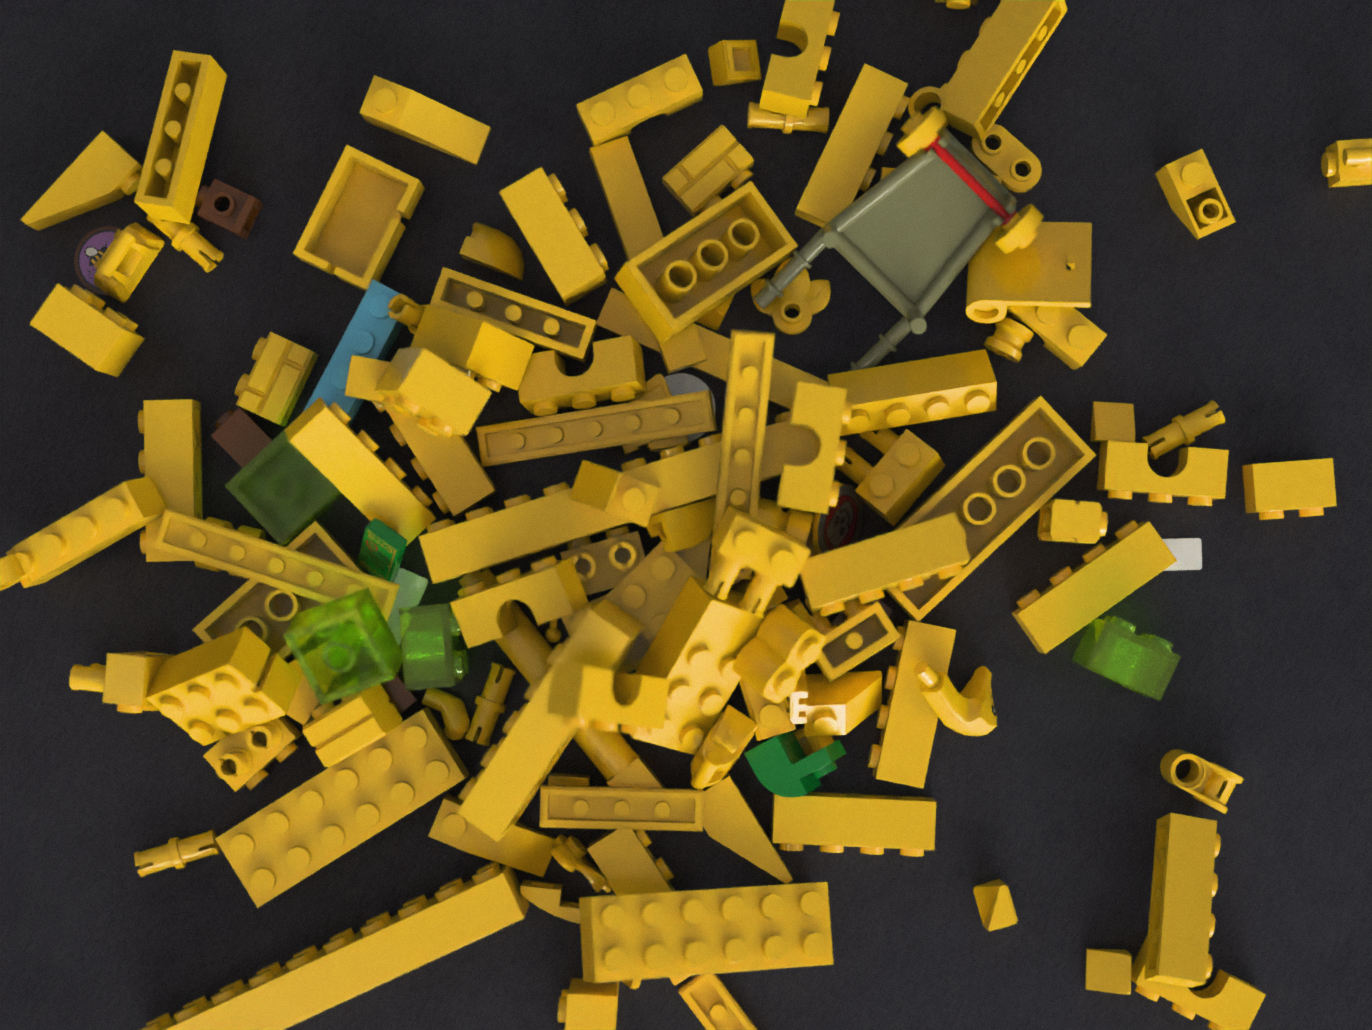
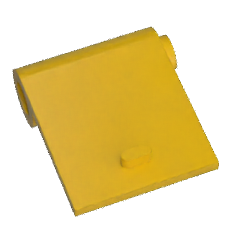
[966,222,1092,323]

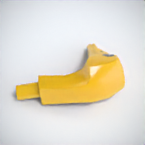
[914,661,997,736]

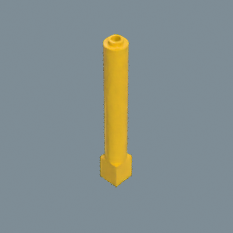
[457,568,666,788]

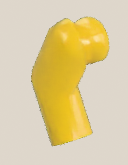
[422,686,470,741]

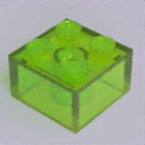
[225,431,343,545]
[283,587,405,705]
[398,603,469,690]
[1071,615,1181,701]

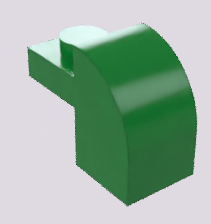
[744,731,847,798]

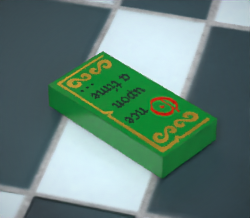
[357,518,407,582]

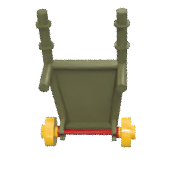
[753,106,1044,371]

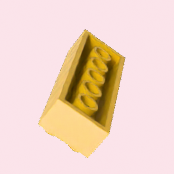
[885,396,1096,622]
[457,598,646,841]
[215,706,470,908]
[579,882,833,983]

